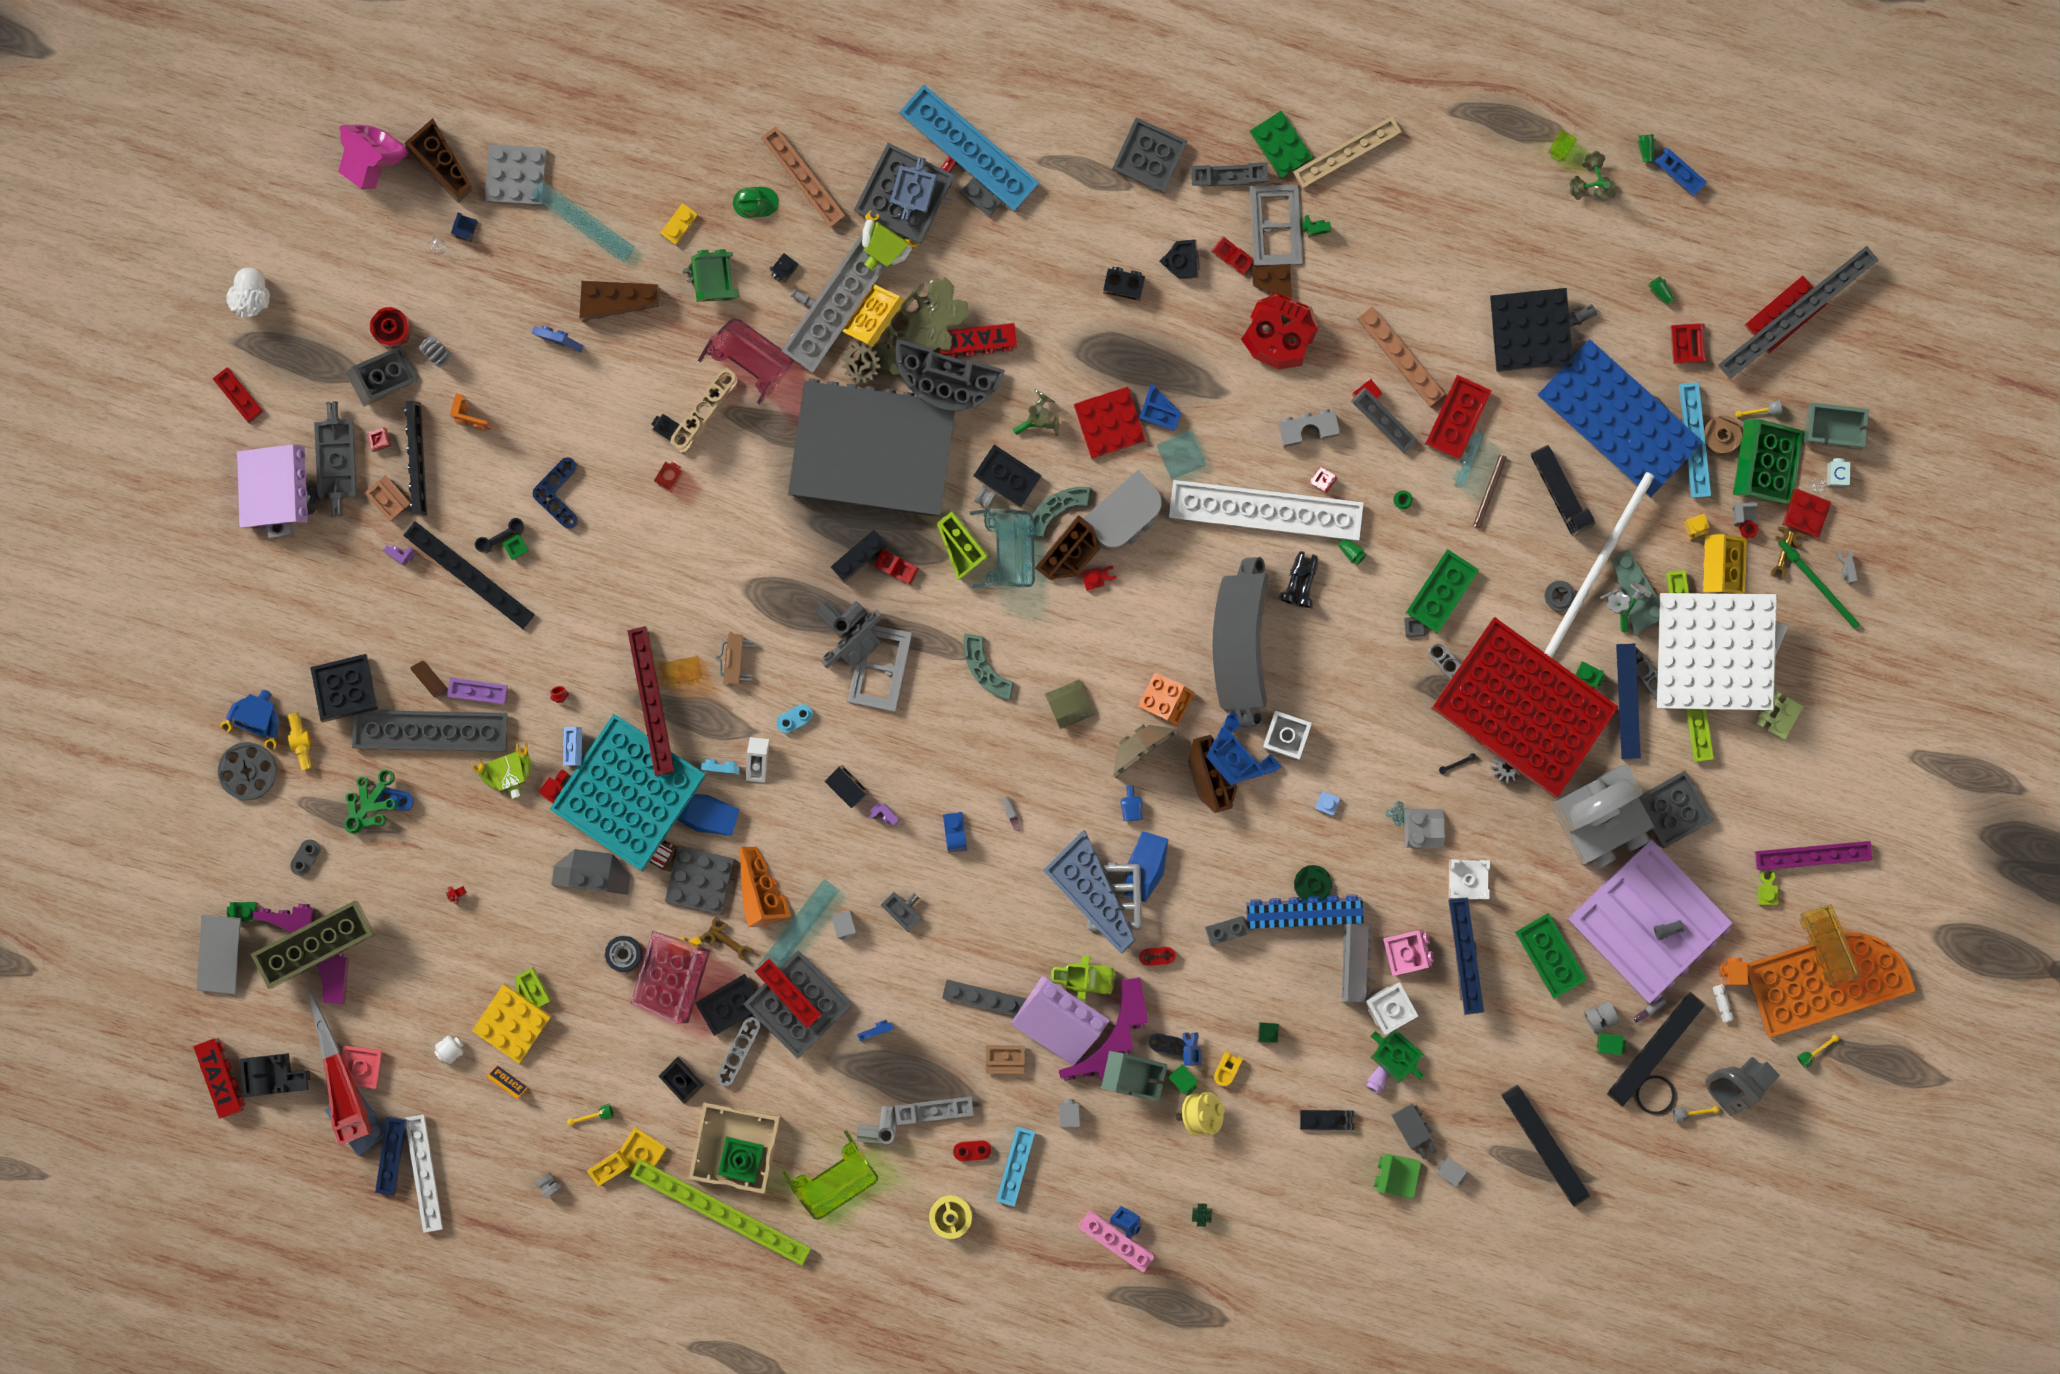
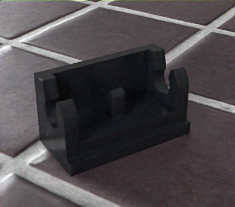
[824,765,869,808]

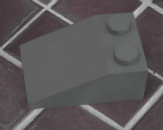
[346,346,419,407]

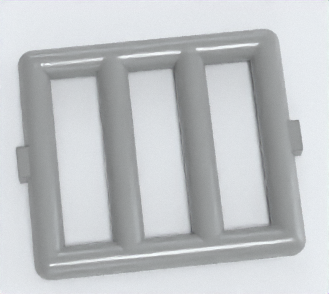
[1087,863,1142,931]

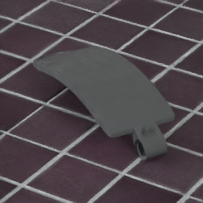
[1212,557,1268,728]

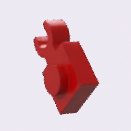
[1081,566,1117,591]

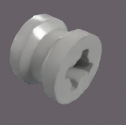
[974,485,996,509]

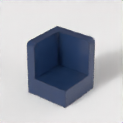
[451,212,478,242]

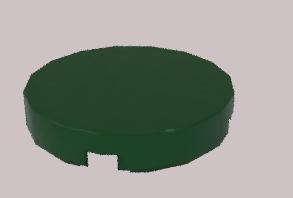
[1294,865,1332,900]

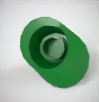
[733,187,779,218]

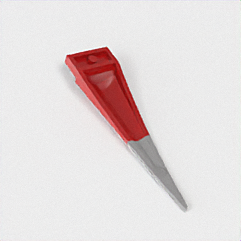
[308,991,373,1146]

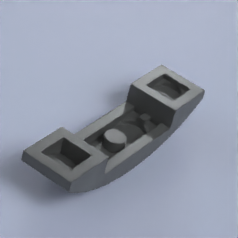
[1191,162,1268,186]

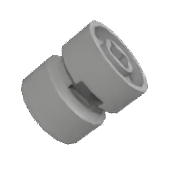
[1584,1000,1619,1034]

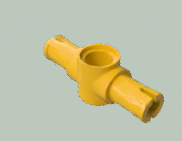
[288,712,312,770]

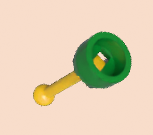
[1797,1034,1839,1069]
[567,1103,614,1126]

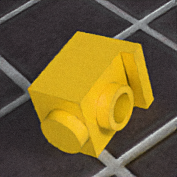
[1683,514,1710,540]

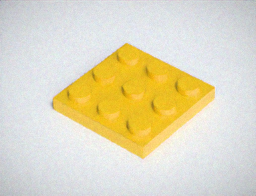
[841,284,905,347]
[472,983,552,1064]

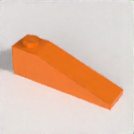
[740,847,791,927]

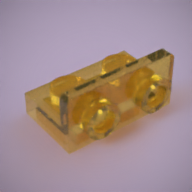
[661,656,703,689]

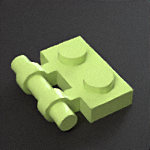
[1756,691,1804,740]

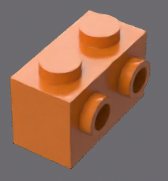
[1719,958,1748,985]

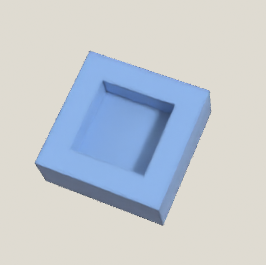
[1315,791,1340,816]

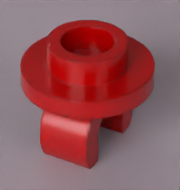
[446,886,467,904]

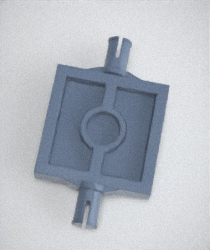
[890,157,937,221]

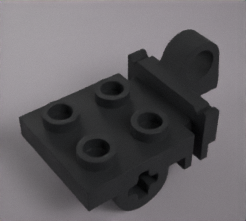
[240,1053,311,1097]

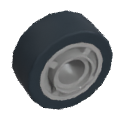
[605,936,642,972]

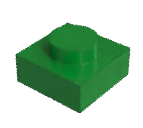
[502,534,529,561]

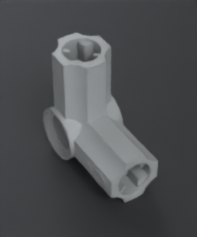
[857,1106,897,1145]

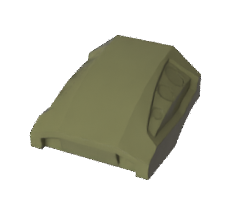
[1045,679,1095,729]

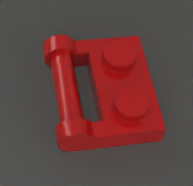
[1670,323,1707,364]

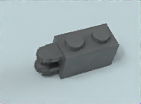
[1391,1103,1437,1159]

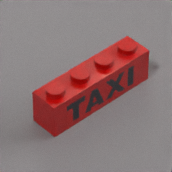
[941,323,1017,358]
[193,1038,245,1119]

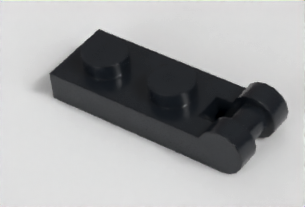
[1300,1110,1354,1130]

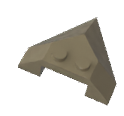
[1113,724,1178,778]

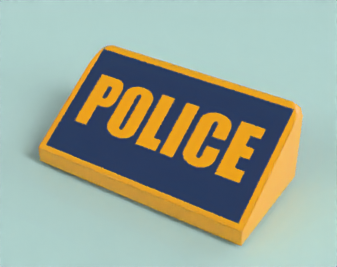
[487,1065,528,1099]

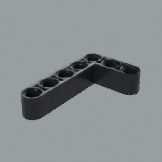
[1530,445,1595,536]

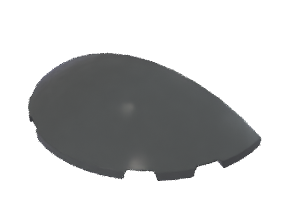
[896,339,1005,411]

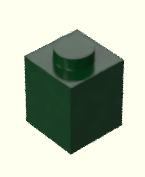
[1257,1022,1279,1043]

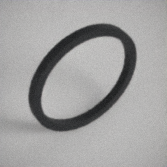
[1636,1075,1675,1114]

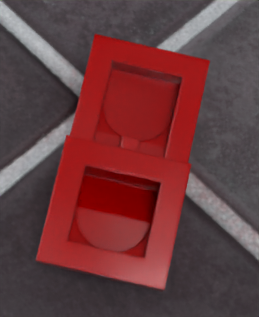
[1211,236,1254,275]
[874,550,919,585]

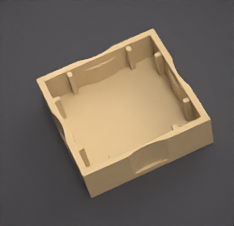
[688,1102,781,1194]

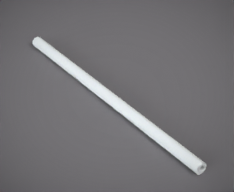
[1544,472,1655,658]

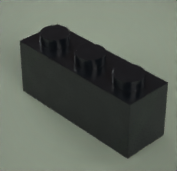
[830,530,887,583]

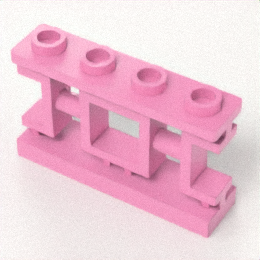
[1079,1210,1154,1272]

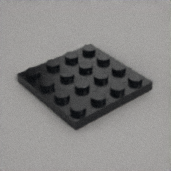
[1490,288,1573,372]

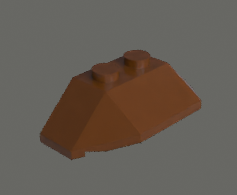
[1035,515,1100,580]
[1188,735,1237,813]

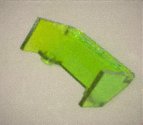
[782,1130,878,1220]

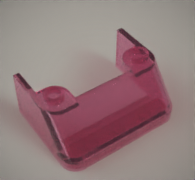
[698,318,793,405]

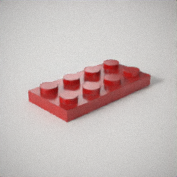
[1744,275,1828,354]
[1425,375,1492,460]

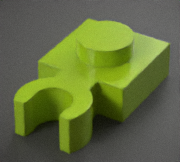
[1757,872,1778,905]

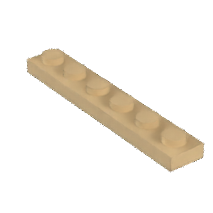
[1293,116,1402,189]

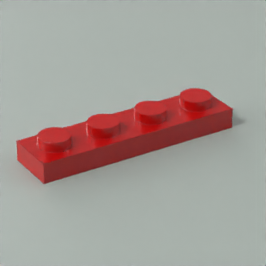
[754,958,821,1029]

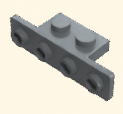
[821,610,883,669]

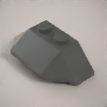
[551,849,630,895]

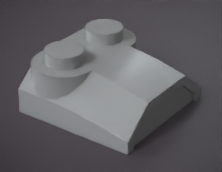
[1404,809,1445,848]

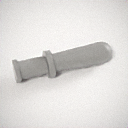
[791,289,815,307]

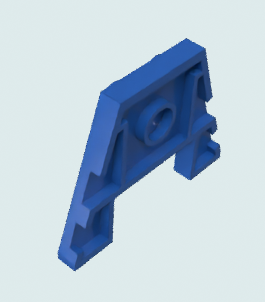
[1206,710,1282,786]

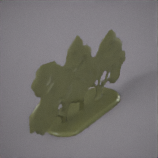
[874,277,970,375]

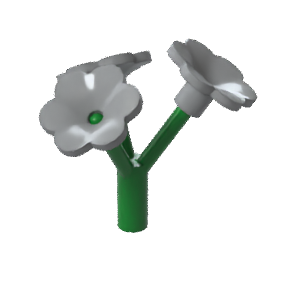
[1600,582,1652,632]

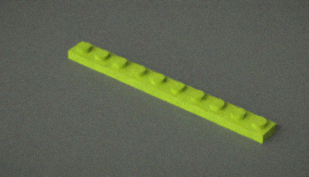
[1665,570,1714,762]
[630,1159,811,1266]

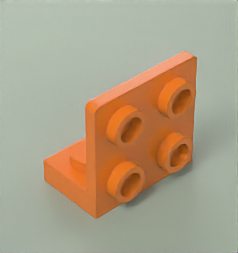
[450,393,492,431]
[1138,673,1195,727]

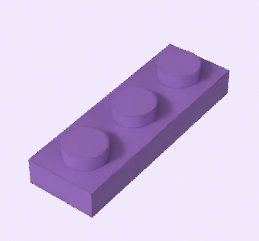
[447,678,508,705]

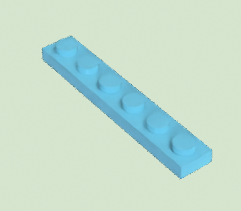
[1679,382,1711,498]

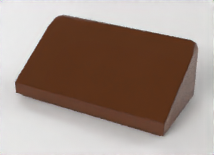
[410,661,447,698]

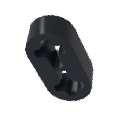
[1149,1034,1185,1054]

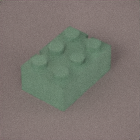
[1804,403,1869,450]
[1101,1051,1167,1102]

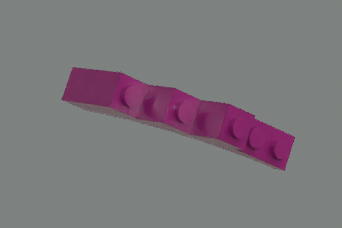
[253,904,349,1004]
[1059,977,1148,1081]

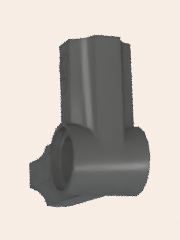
[815,601,868,637]

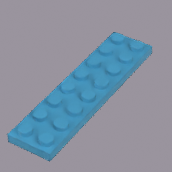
[899,85,1039,212]

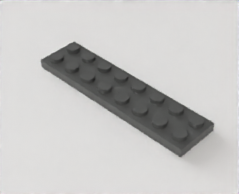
[352,710,508,752]

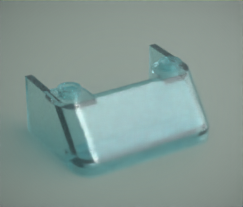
[970,508,1035,589]

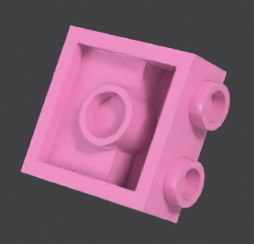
[1383,929,1435,976]

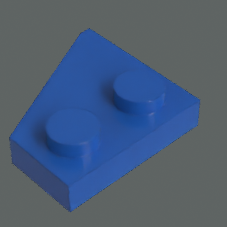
[532,326,583,353]
[1139,384,1181,431]
[857,1019,894,1041]

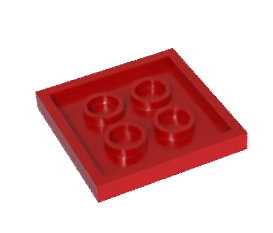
[1073,387,1146,459]

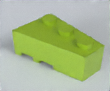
[937,511,990,581]

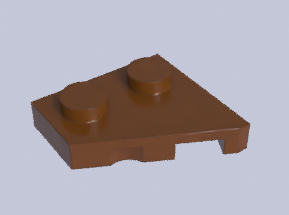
[1252,264,1292,298]

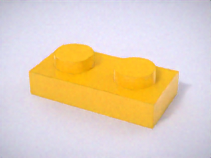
[660,203,698,246]
[587,1150,630,1187]

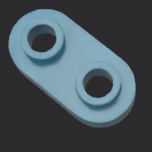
[777,704,813,733]
[701,759,740,775]

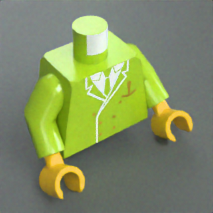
[471,742,532,799]

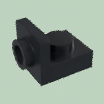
[770,253,799,283]
[651,414,680,442]

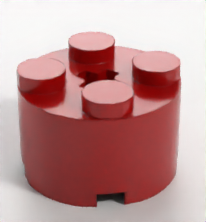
[370,307,411,348]

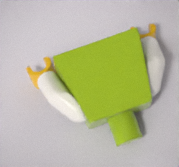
[862,210,918,271]

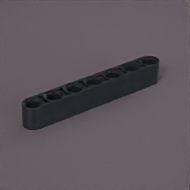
[1607,992,1705,1107]
[1501,1084,1590,1207]

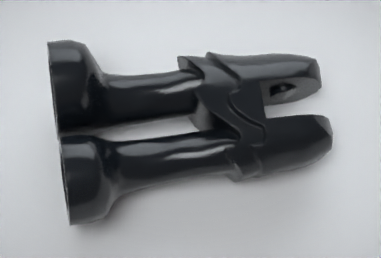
[1278,551,1318,609]

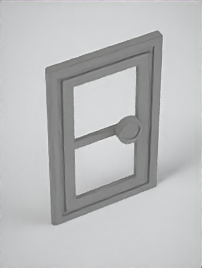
[1250,185,1303,266]
[847,625,912,712]

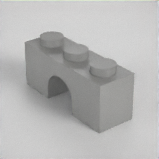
[1278,409,1340,447]

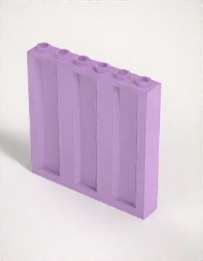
[1567,839,1732,1003]

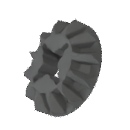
[1544,581,1575,611]

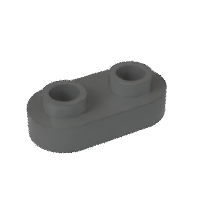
[290,839,321,875]

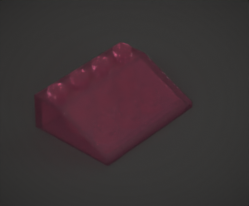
[630,931,710,1024]

